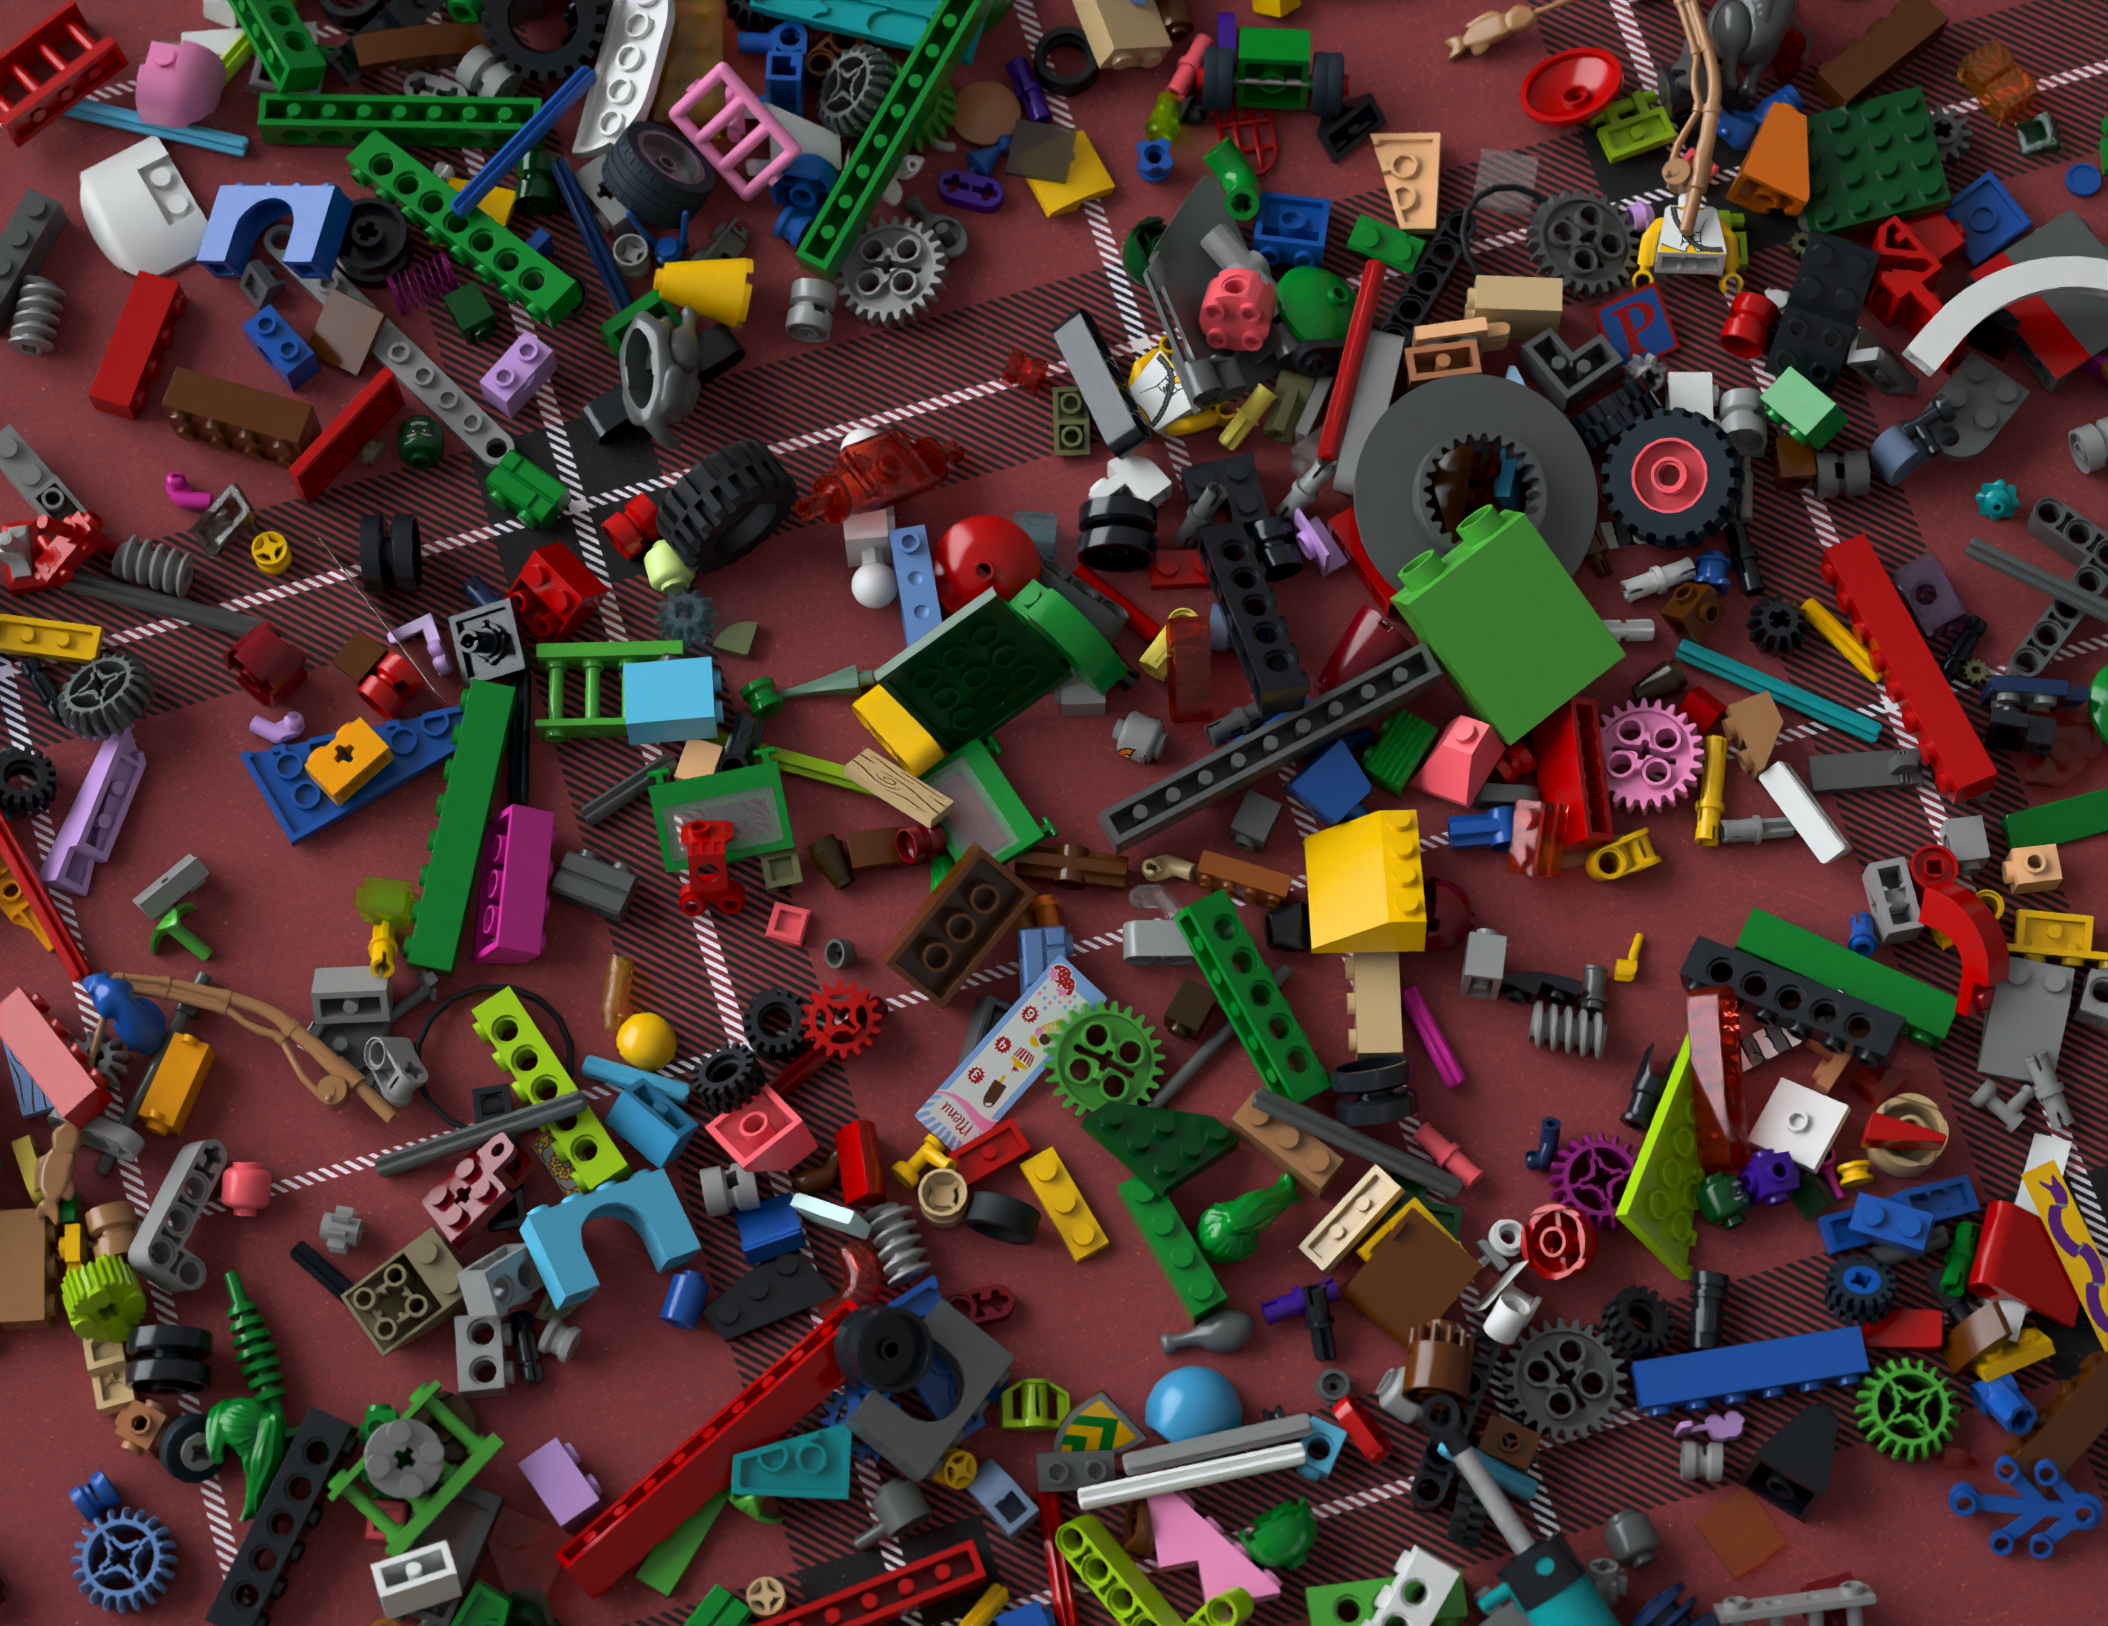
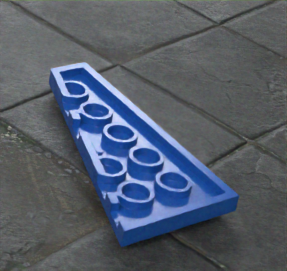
[239,705,464,847]

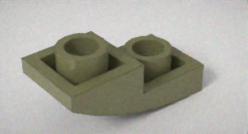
[1052,386,1090,457]

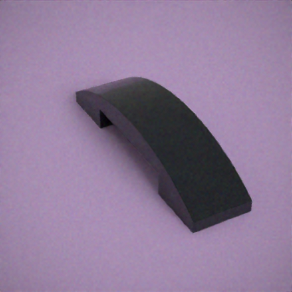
[472,1083,527,1233]

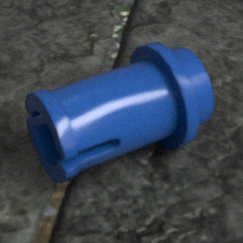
[1848,912,1878,958]

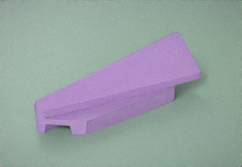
[38,723,147,896]

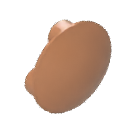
[952,81,1021,149]

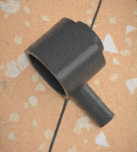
[853,1477,934,1552]

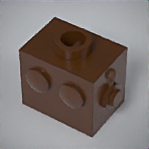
[1475,1414,1542,1475]

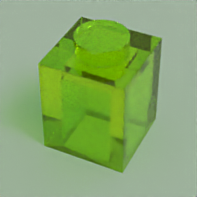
[355,875,414,928]

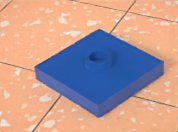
[1943,170,2034,269]

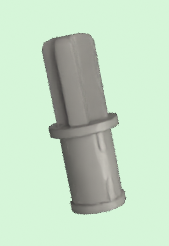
[1719,815,1795,844]

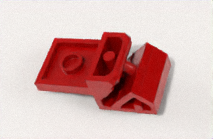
[1868,215,1969,372]

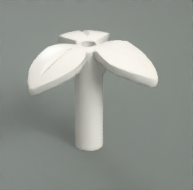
[882,154,924,206]

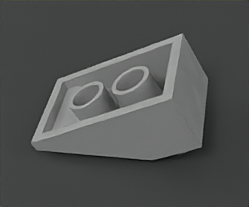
[1976,956,2075,1084]

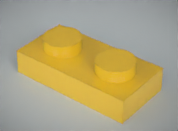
[1971,1327,2056,1383]

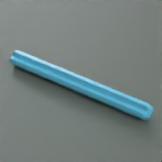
[63,99,249,157]

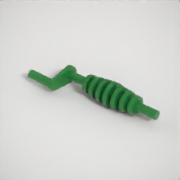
[223,1270,343,1472]

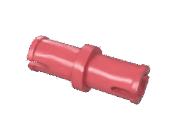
[1165,34,1216,102]
[1412,1122,1484,1190]

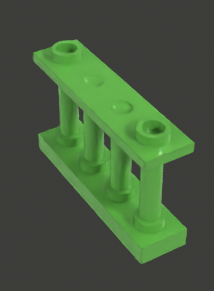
[535,640,686,743]
[327,1380,504,1557]

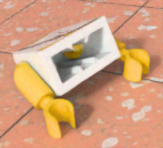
[1632,193,1744,294]
[1127,336,1235,437]

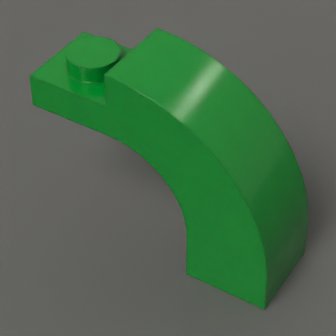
[1009,579,1128,696]

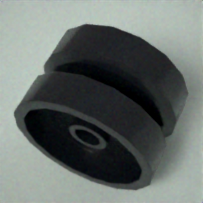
[337,197,414,290]
[1078,496,1157,573]
[360,513,422,594]
[1329,1055,1420,1126]
[834,1304,933,1393]
[125,1325,213,1395]

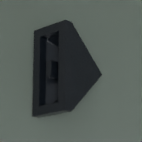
[1316,93,1387,164]

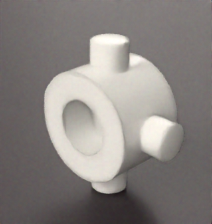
[1764,288,1790,315]

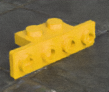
[2007,909,2108,969]

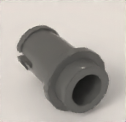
[1578,964,1608,1015]

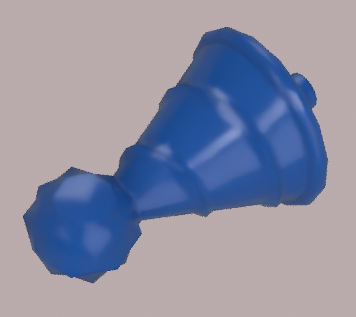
[965,134,1014,178]

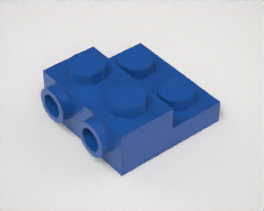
[1252,191,1331,268]

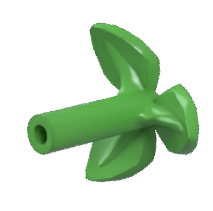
[150,902,213,962]
[725,1484,785,1524]

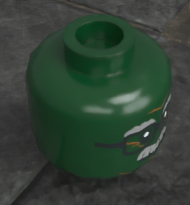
[397,415,444,470]
[1695,1171,1752,1231]

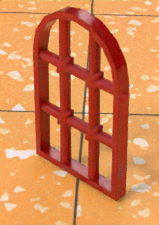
[1214,95,1278,178]

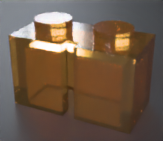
[1956,38,2039,127]

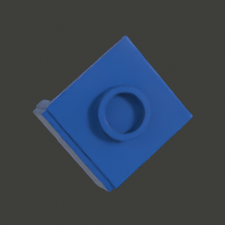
[733,1192,806,1266]

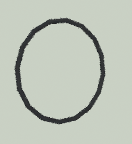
[414,984,574,1129]

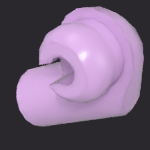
[249,711,305,744]

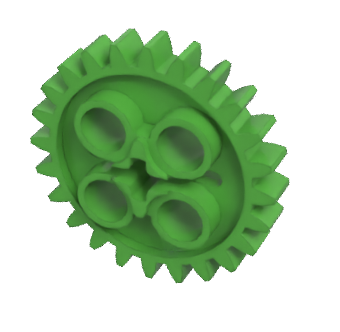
[1042,1000,1165,1117]

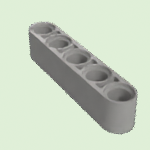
[1332,329,1406,495]

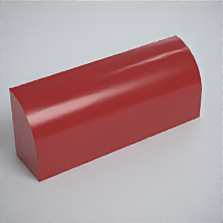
[1531,696,1614,854]

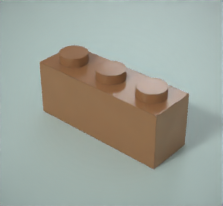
[1230,1090,1344,1199]
[0,1208,59,1331]

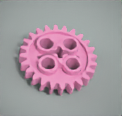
[1600,698,1705,815]

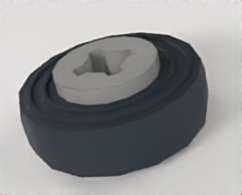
[159,1413,230,1483]

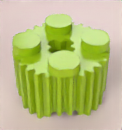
[61,1253,147,1343]

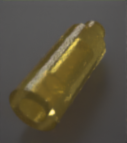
[600,955,635,1032]

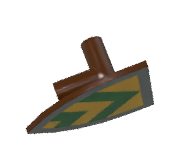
[1053,1389,1147,1455]

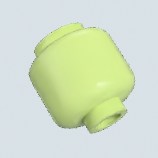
[644,539,695,595]

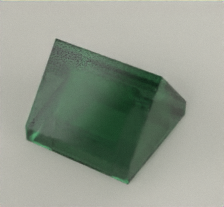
[1789,1172,1838,1221]

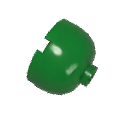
[1237,1496,1318,1570]

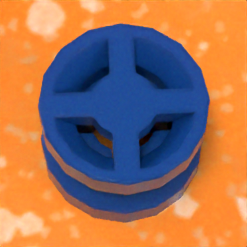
[773,205,815,249]

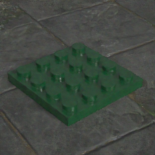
[1803,86,1953,237]
[873,586,1074,754]

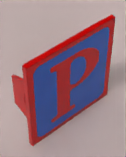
[1592,281,1680,374]

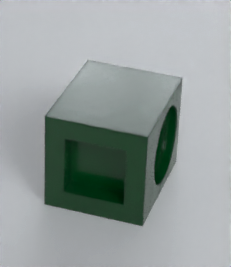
[443,280,499,345]

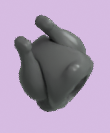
[1706,0,1798,99]
[619,305,701,450]

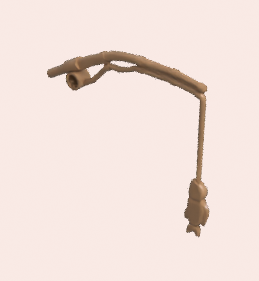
[1445,0,1722,236]
[34,972,399,1226]

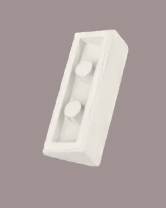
[1759,761,1853,864]

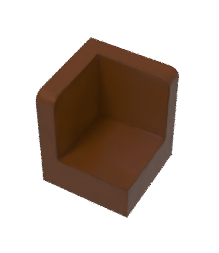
[1771,436,1817,491]
[332,629,388,688]

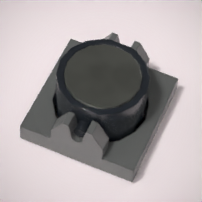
[1657,39,1708,134]

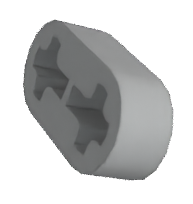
[403,72,468,97]

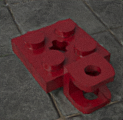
[421,1132,535,1249]

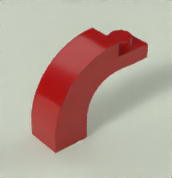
[1918,880,2009,1017]

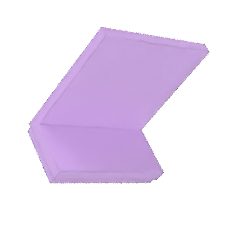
[1293,508,1348,577]

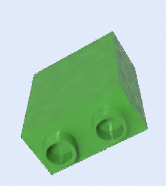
[1390,504,1626,746]

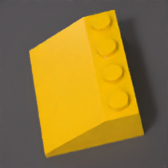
[1304,810,1427,953]

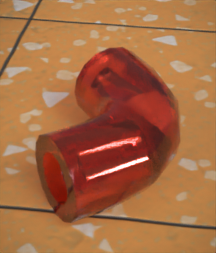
[815,1238,883,1322]

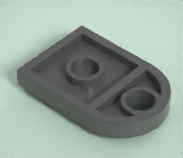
[1925,351,2030,462]

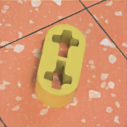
[12,1134,43,1206]

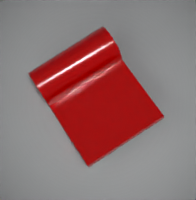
[1968,1201,2080,1329]

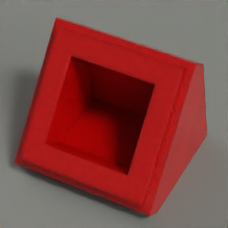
[1676,686,1727,736]

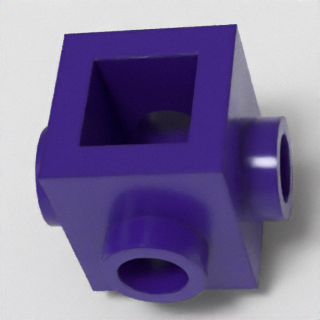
[1739,1149,1800,1207]

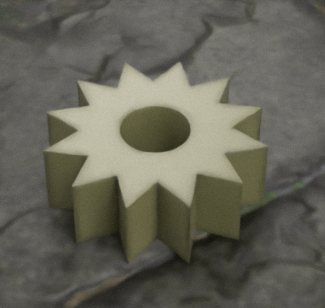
[1787,230,1809,260]
[1961,657,1990,687]

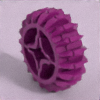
[1548,1132,1639,1235]

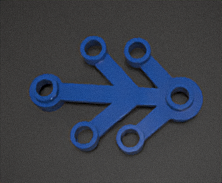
[1949,1456,2104,1559]

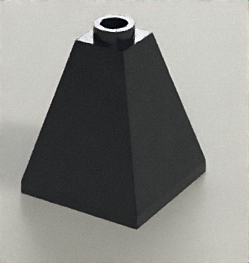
[1737,1403,1839,1524]

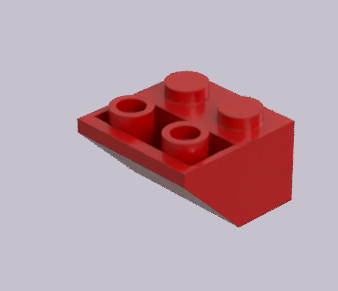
[504,541,609,643]

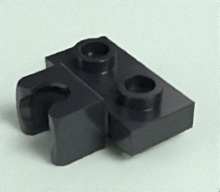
[1984,706,2057,757]

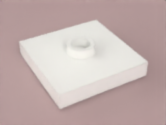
[1747,1077,1851,1174]

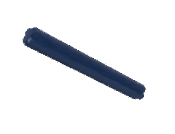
[551,157,634,314]

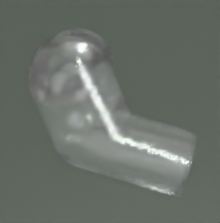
[1128,884,1184,920]

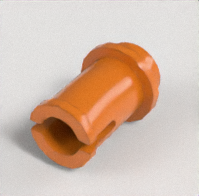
[1030,894,1060,926]

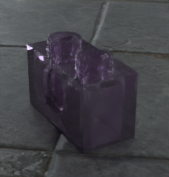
[1893,550,1972,640]

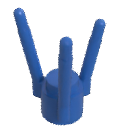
[626,210,690,269]

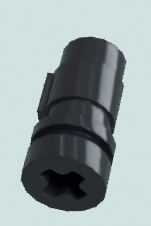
[1688,1271,1730,1352]

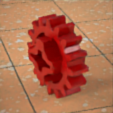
[801,979,883,1063]

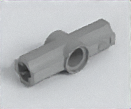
[1200,223,1281,323]

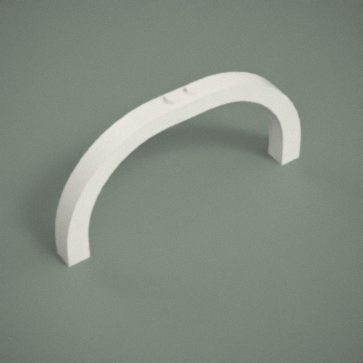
[1902,256,2108,377]

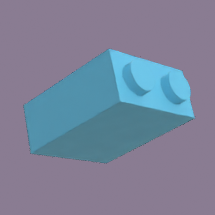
[623,657,724,745]

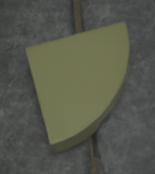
[713,621,759,660]
[535,1290,585,1323]

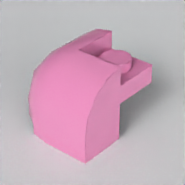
[136,40,227,128]

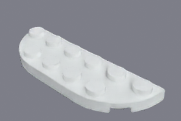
[572,0,675,158]

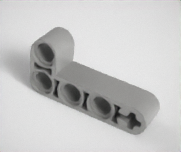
[128,1139,227,1293]

